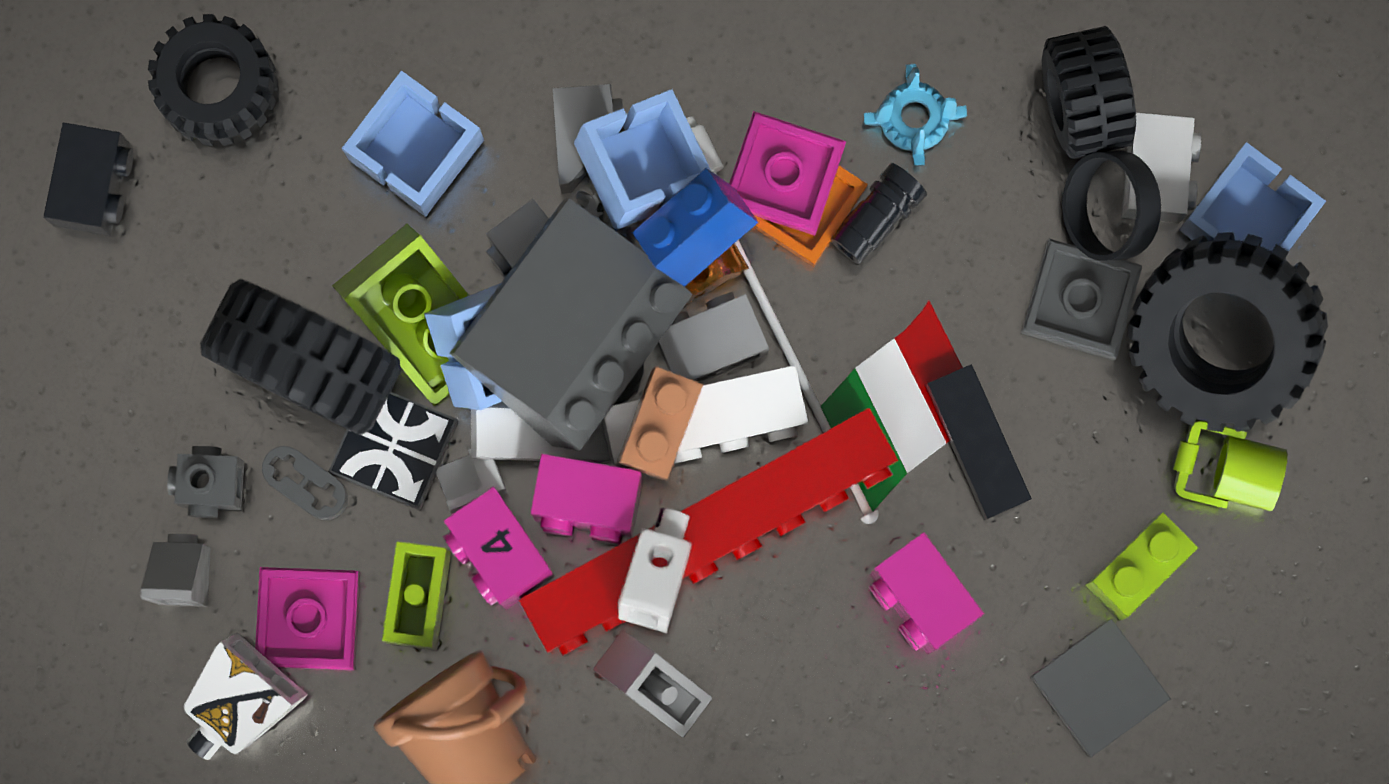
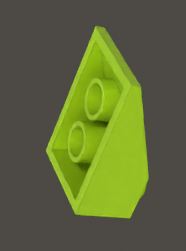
[332,223,470,406]

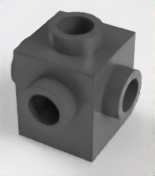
[167,446,244,518]

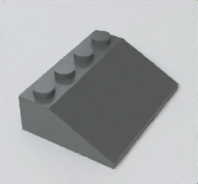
[449,198,693,451]

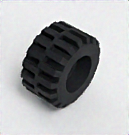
[148,14,278,146]
[1042,26,1136,159]

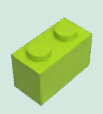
[1085,512,1198,621]
[382,541,451,650]

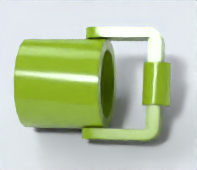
[1173,420,1288,511]

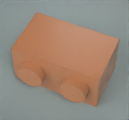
[616,366,703,480]

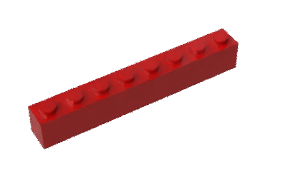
[519,408,898,656]

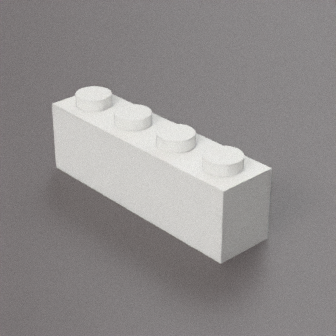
[602,365,808,471]

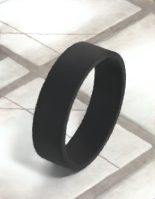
[1062,151,1161,261]

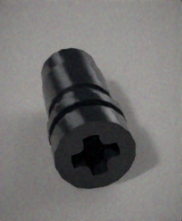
[831,163,927,265]

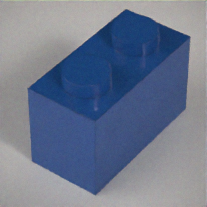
[632,168,758,287]

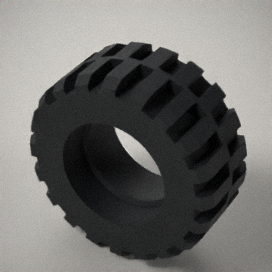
[1128,232,1328,432]
[200,279,401,435]

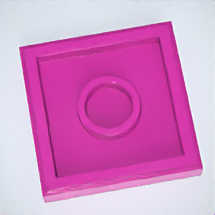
[729,111,846,236]
[255,567,360,670]

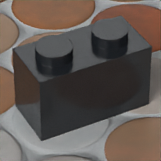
[43,122,133,236]

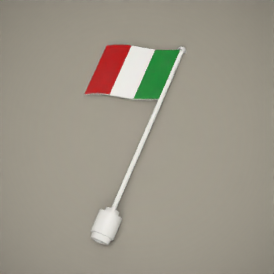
[686,116,963,524]

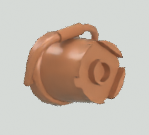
[374,650,537,784]

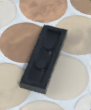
[925,364,1032,520]

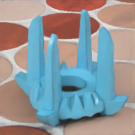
[863,64,967,166]

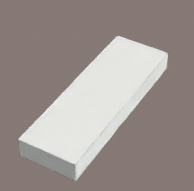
[471,408,611,463]

